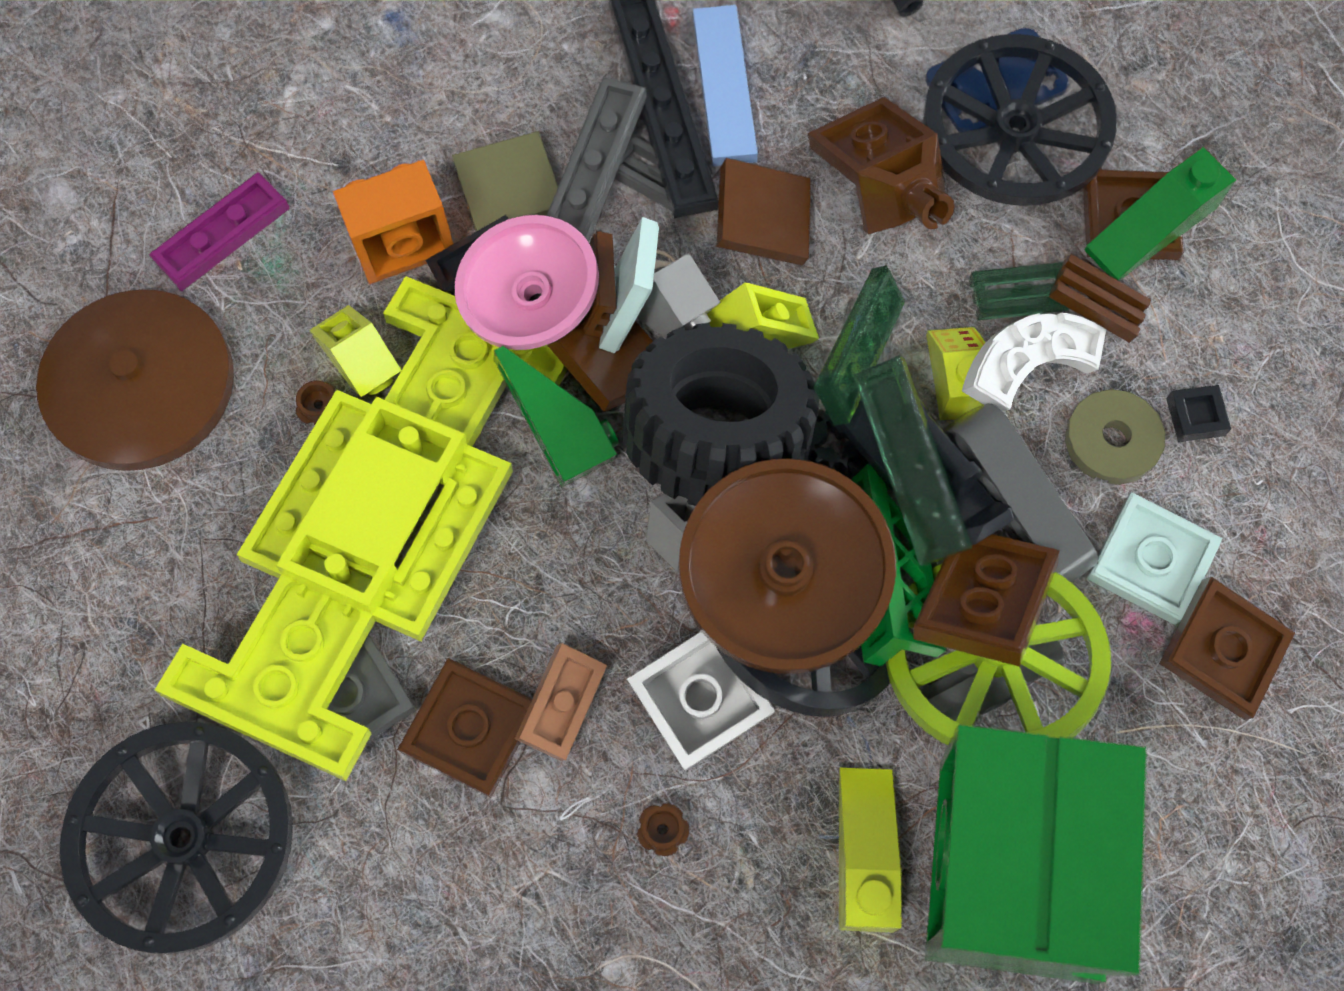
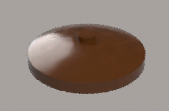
[36,289,234,471]
[679,459,896,674]

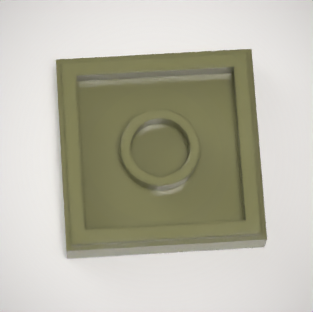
[452,131,558,231]

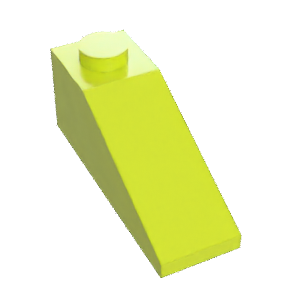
[839,767,902,933]

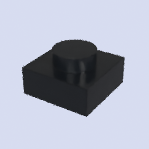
[1166,385,1232,442]

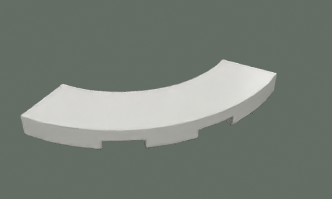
[962,313,1107,412]

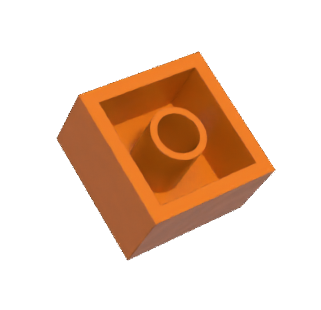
[332,159,453,285]

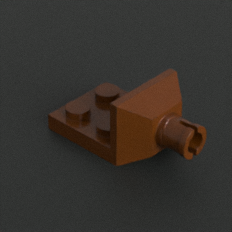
[807,97,954,234]

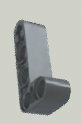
[942,403,1099,583]

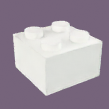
[627,632,775,771]

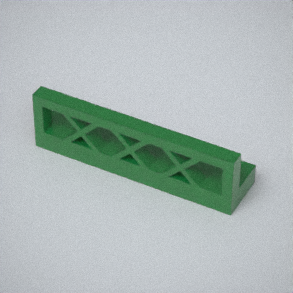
[851,464,946,666]

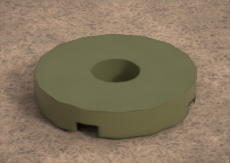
[1065,389,1165,485]

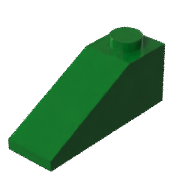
[1084,147,1236,281]
[493,346,619,488]

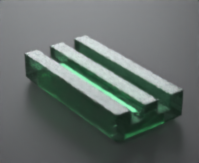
[969,262,1069,321]

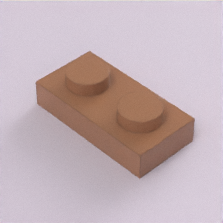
[515,643,607,761]

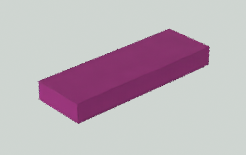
[148,172,290,292]

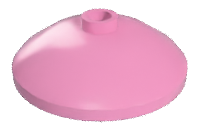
[455,215,599,350]

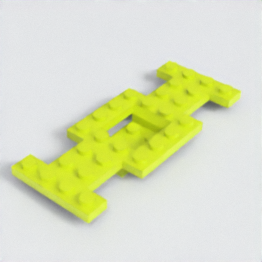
[155,276,568,781]

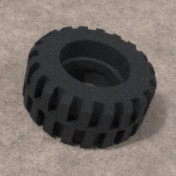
[622,323,819,506]

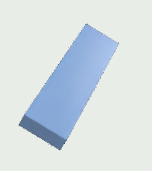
[693,5,758,167]

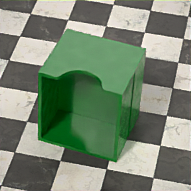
[925,725,1147,984]

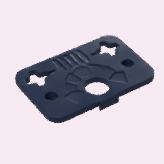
[925,28,1069,133]

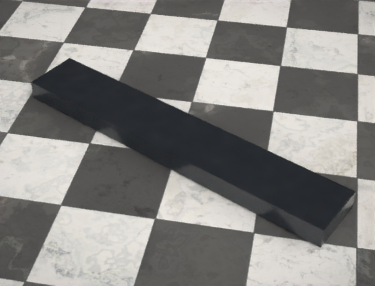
[609,0,719,218]

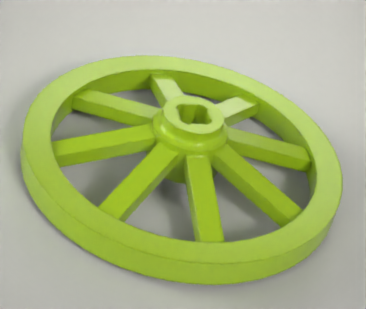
[886,564,1111,745]

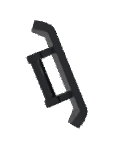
[840,377,1014,551]

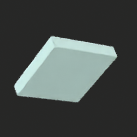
[599,217,659,353]
[1086,492,1223,626]

